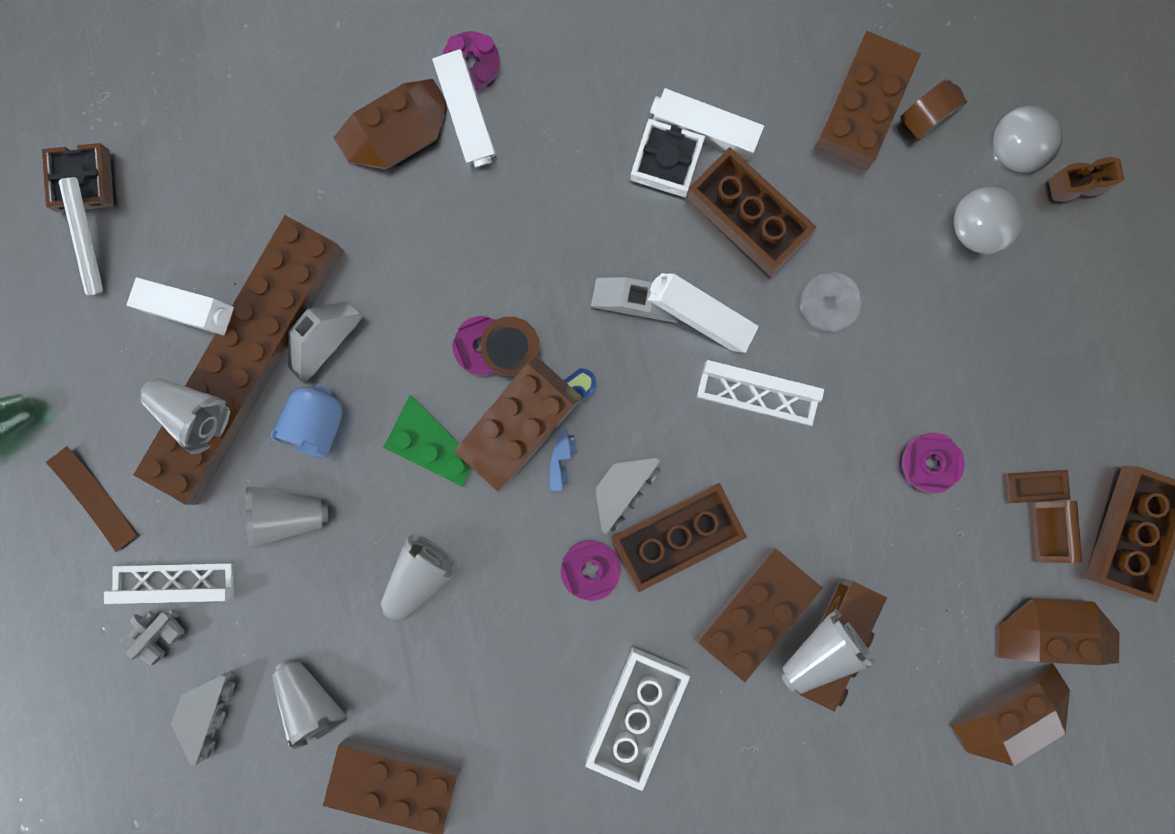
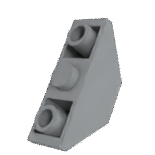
[591,277,678,323]
[288,302,363,384]
[595,458,661,534]
[171,671,235,766]

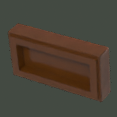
[1005,470,1071,503]

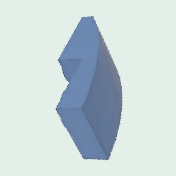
[550,429,576,492]

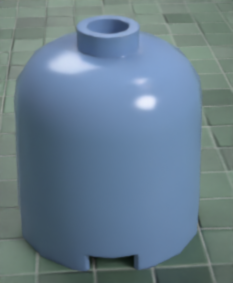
[270,384,343,459]

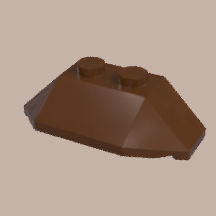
[333,79,448,170]
[997,599,1120,665]
[950,663,1070,766]

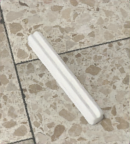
[59,177,103,295]

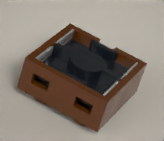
[42,143,114,213]

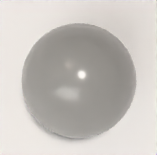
[993,106,1063,173]
[954,186,1024,254]

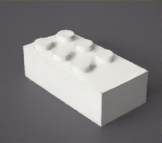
[585,647,690,791]

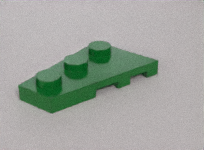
[383,395,473,487]

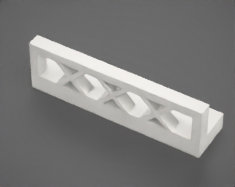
[696,360,824,426]
[104,563,234,604]

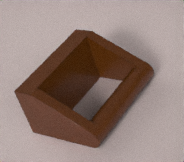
[1031,501,1082,563]

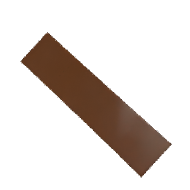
[46,446,137,552]

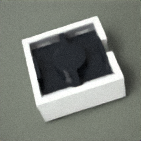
[630,119,705,198]

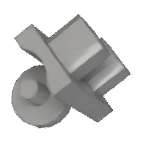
[125,610,185,666]

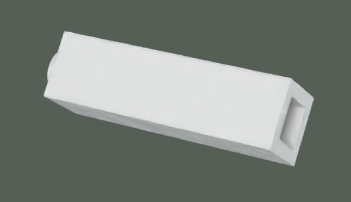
[432,49,497,168]
[650,88,764,161]
[648,273,759,353]
[127,277,234,336]

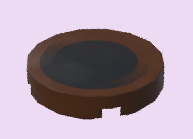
[480,316,540,376]

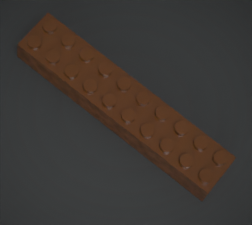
[133,215,344,505]

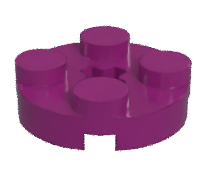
[442,31,500,91]
[452,316,496,376]
[902,433,965,493]
[561,540,621,601]

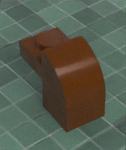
[900,79,968,139]

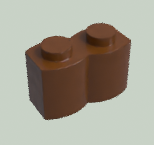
[1048,157,1125,202]

